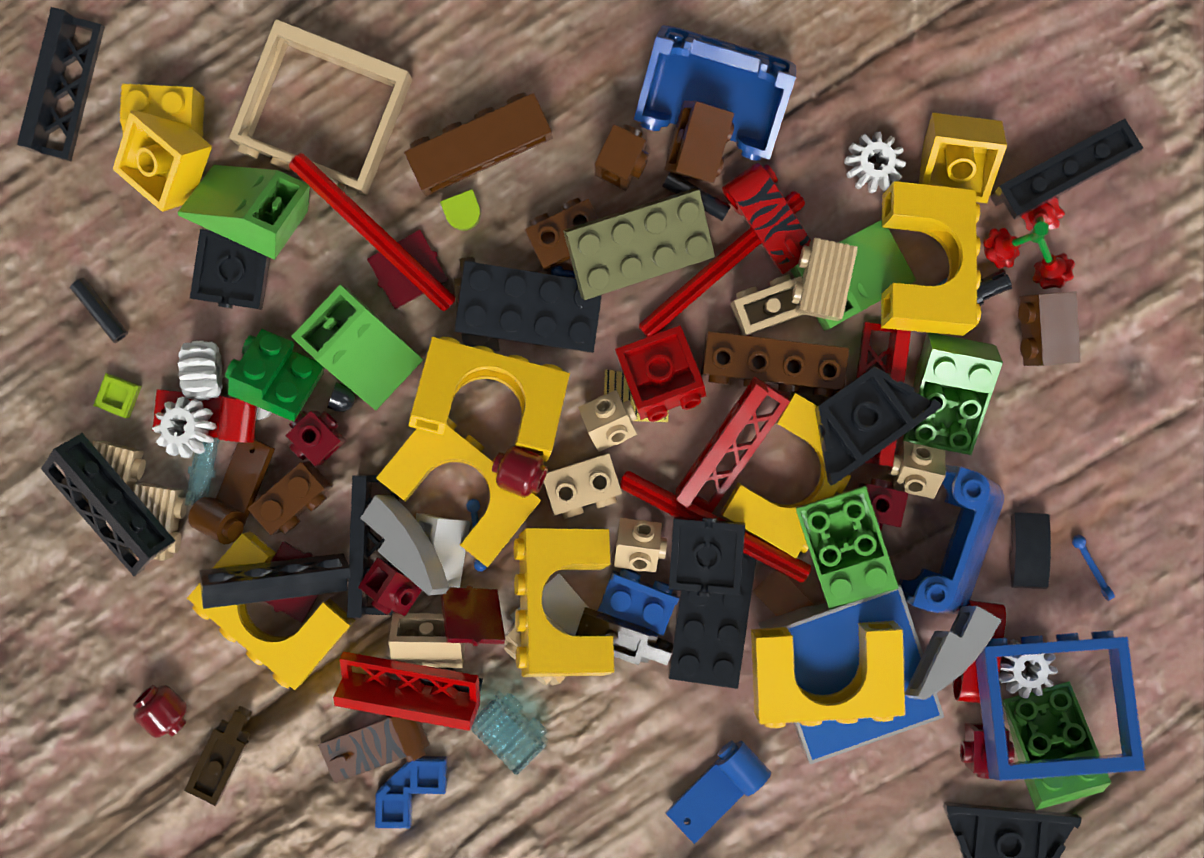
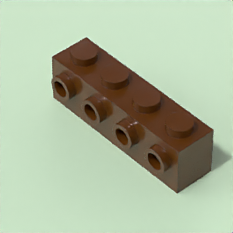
[404,92,553,196]
[701,331,849,397]

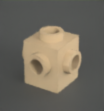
[578,390,637,452]
[888,441,946,499]
[614,518,667,572]

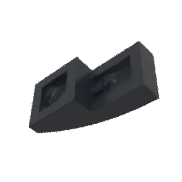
[1009,512,1051,589]

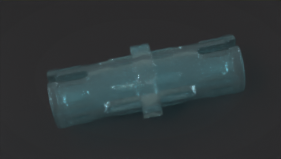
[184,438,220,506]

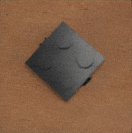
[190,229,270,310]
[669,517,746,597]

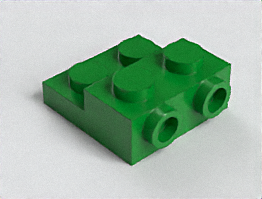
[225,329,325,422]

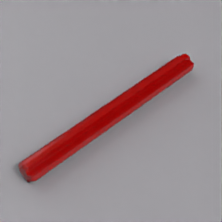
[289,153,456,311]
[639,191,805,337]
[619,471,811,582]

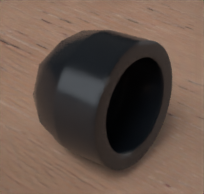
[327,382,355,412]

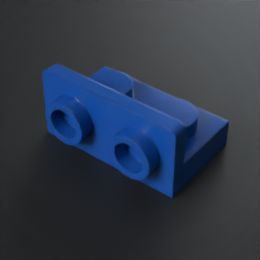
[598,568,679,635]

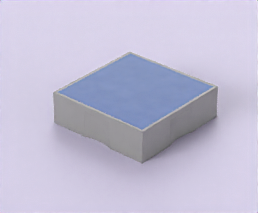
[759,583,944,764]

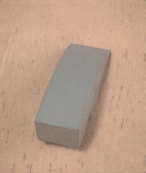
[361,495,449,595]
[905,606,1001,700]

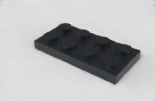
[454,261,602,353]
[668,553,757,689]

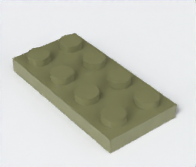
[563,188,715,300]

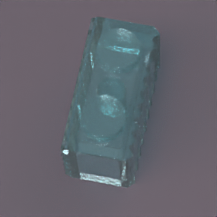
[471,690,548,775]

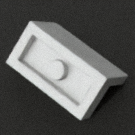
[416,513,470,588]

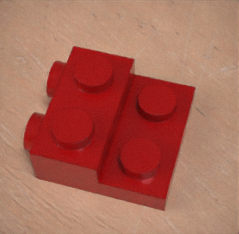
[615,325,706,422]

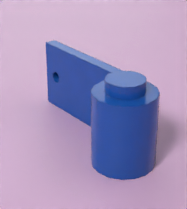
[665,740,771,844]

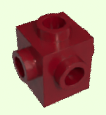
[285,411,347,466]
[858,478,909,531]
[358,557,422,616]
[960,723,1015,779]

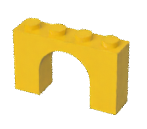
[881,181,981,336]
[409,337,570,462]
[721,392,851,558]
[376,418,541,568]
[513,528,614,677]
[187,531,356,690]
[751,621,905,728]

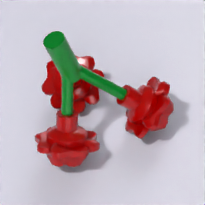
[983,197,1075,289]

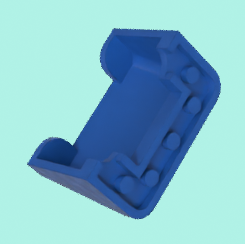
[634,25,796,161]
[899,465,1004,614]

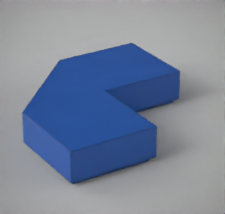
[375,756,447,828]

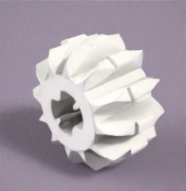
[844,132,906,193]
[178,340,223,400]
[152,397,217,458]
[999,639,1058,698]

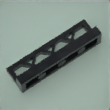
[17,7,105,162]
[991,118,1144,220]
[41,433,176,577]
[347,474,399,618]
[199,553,351,609]

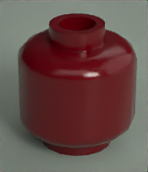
[492,445,548,498]
[133,685,187,738]

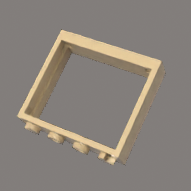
[229,19,413,197]

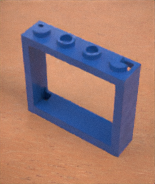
[976,630,1145,781]

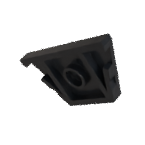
[815,367,943,486]
[943,802,1082,858]

